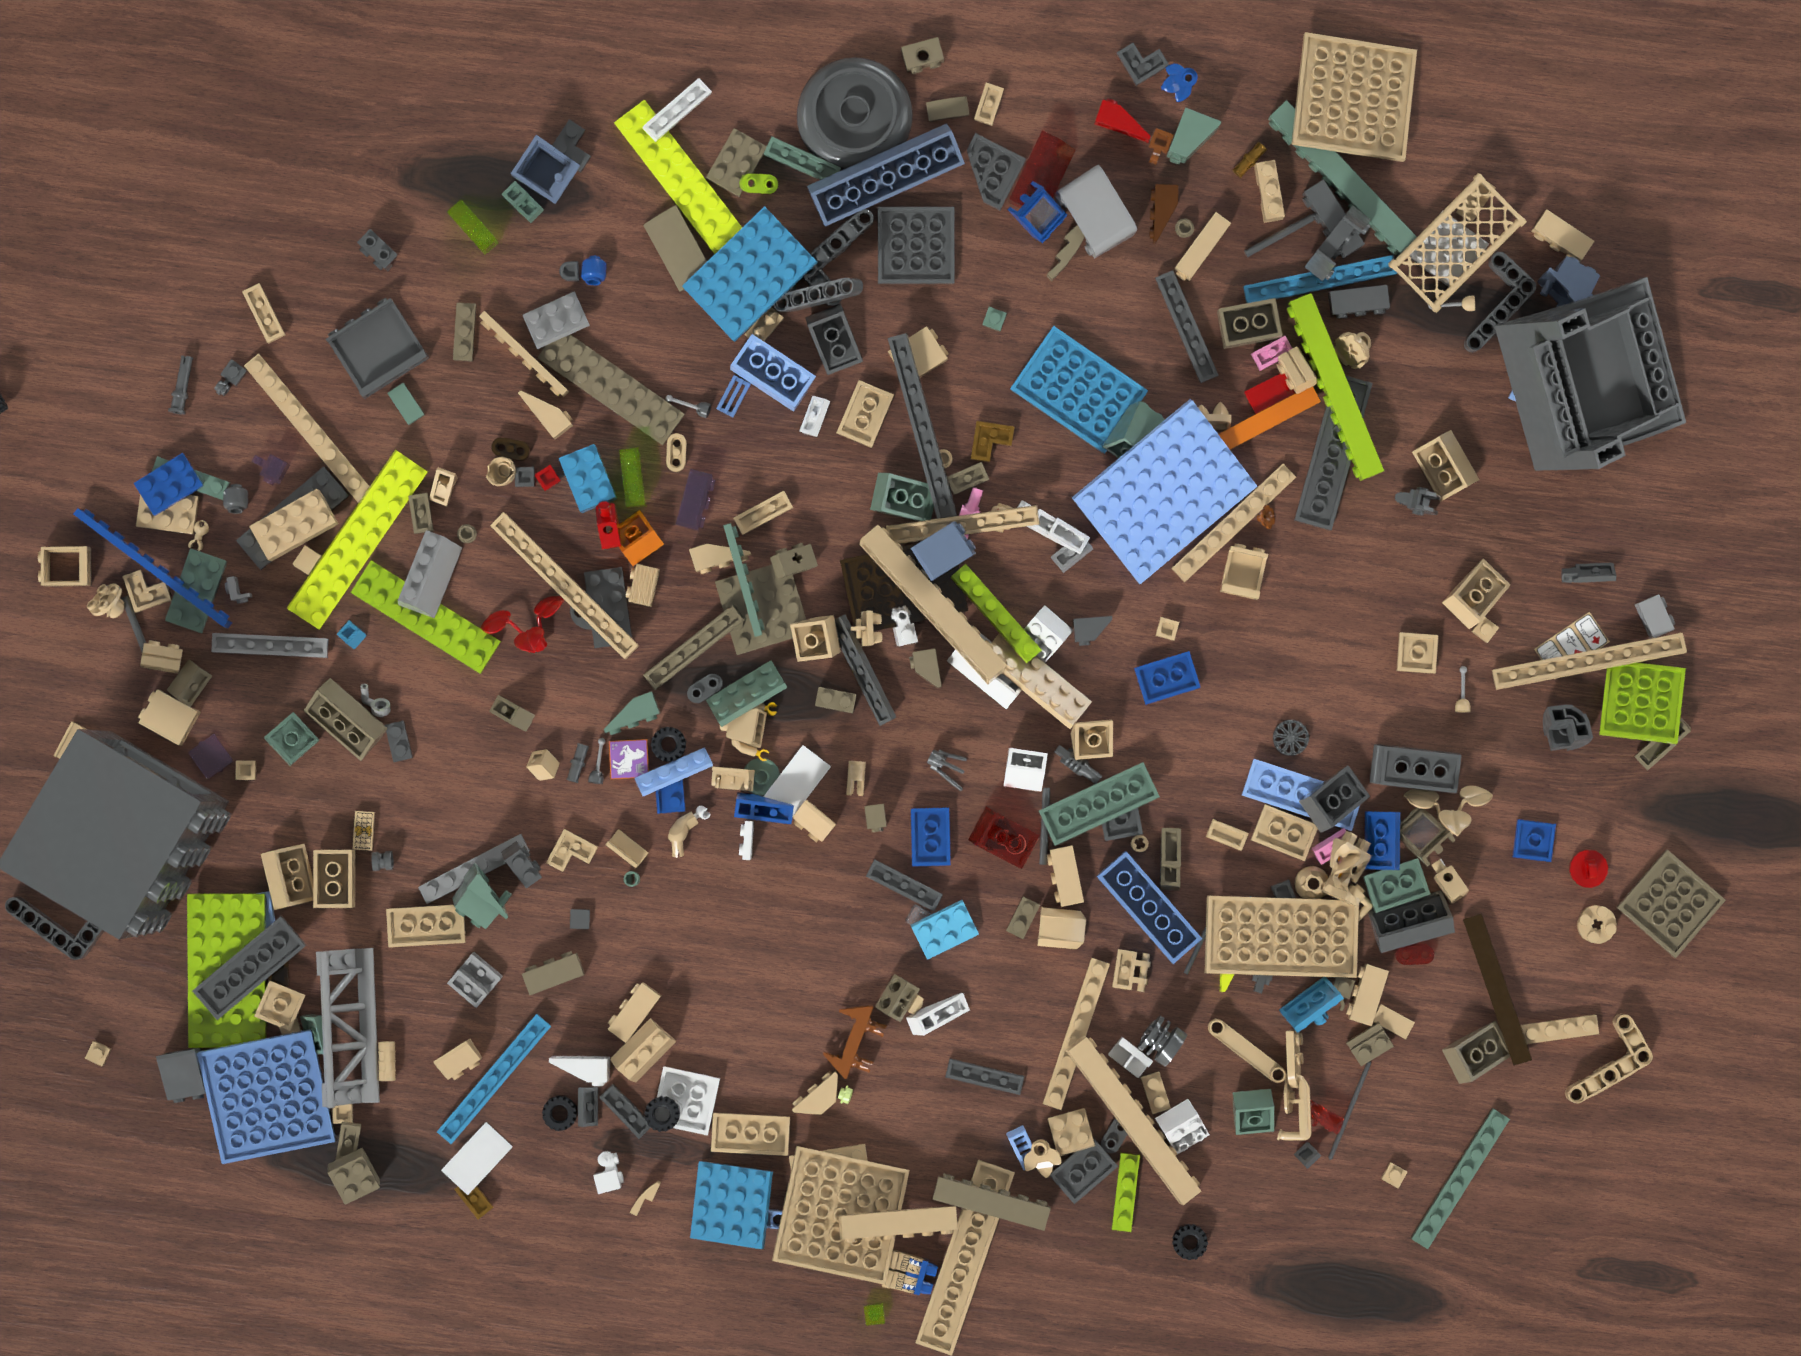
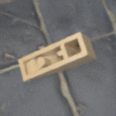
[518,391,573,440]

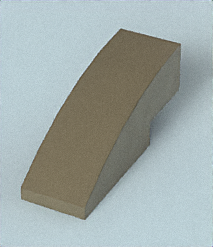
[1634,717,1691,770]
[1160,828,1181,890]

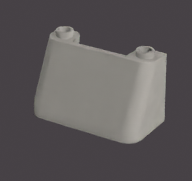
[1055,165,1137,259]

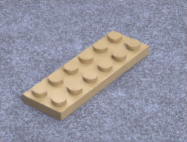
[991,633,1092,729]

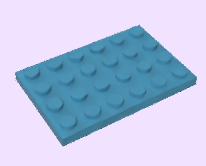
[682,206,817,342]
[1010,326,1148,454]

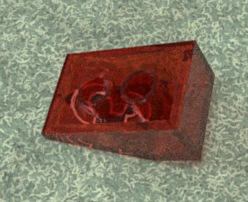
[968,806,1040,869]

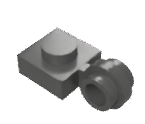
[214,359,248,396]

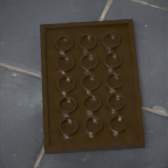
[840,543,968,633]

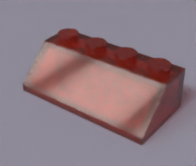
[1009,130,1076,219]

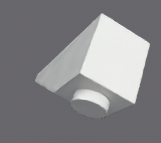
[906,993,970,1035]

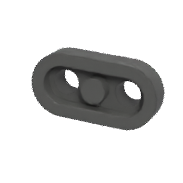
[687,674,723,703]
[1101,1118,1128,1153]

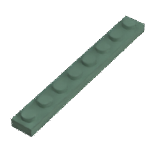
[1411,1108,1510,1249]

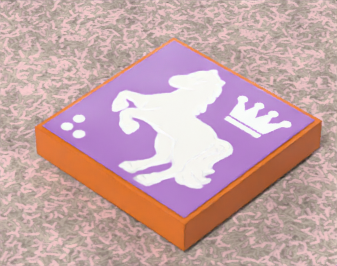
[609,739,649,779]

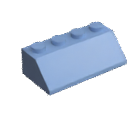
[730,334,816,412]

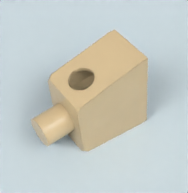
[1432,859,1469,905]

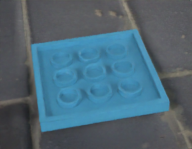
[690,1161,773,1249]

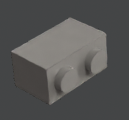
[1634,594,1675,639]

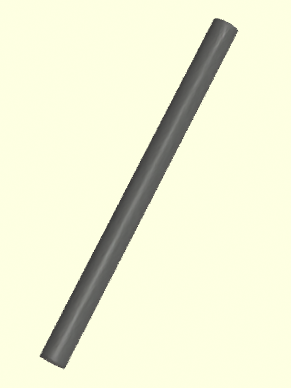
[1183,926,1206,975]

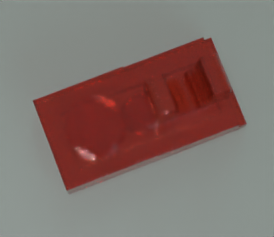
[1310,1100,1344,1134]

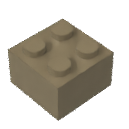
[327,1147,380,1205]

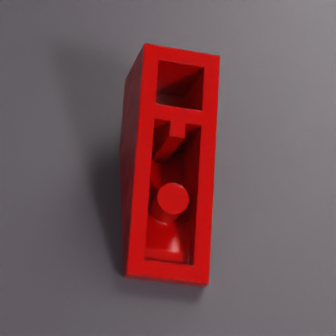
[1094,98,1151,143]

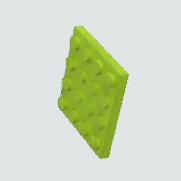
[1599,663,1686,744]

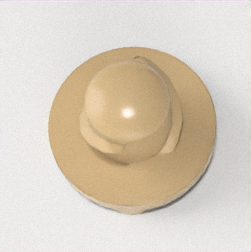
[87,584,124,618]

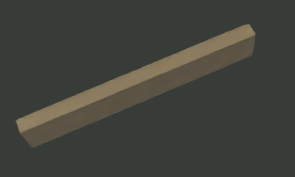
[643,604,745,690]

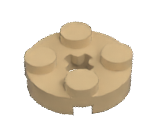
[1577,905,1617,944]

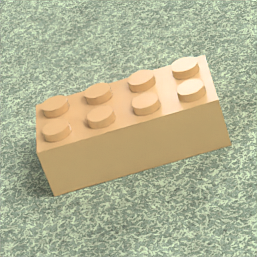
[249,489,339,561]

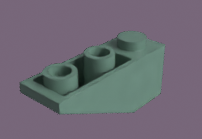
[604,692,661,735]

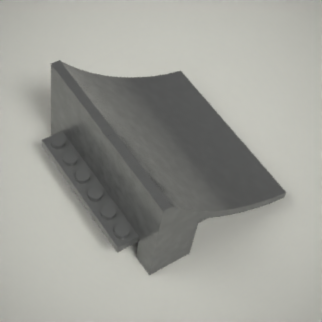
[1495,277,1686,471]

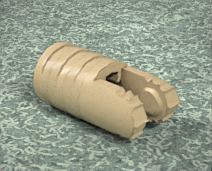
[846,761,866,796]

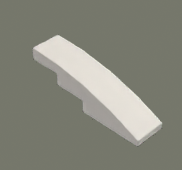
[1017,500,1090,554]

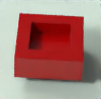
[535,465,561,491]

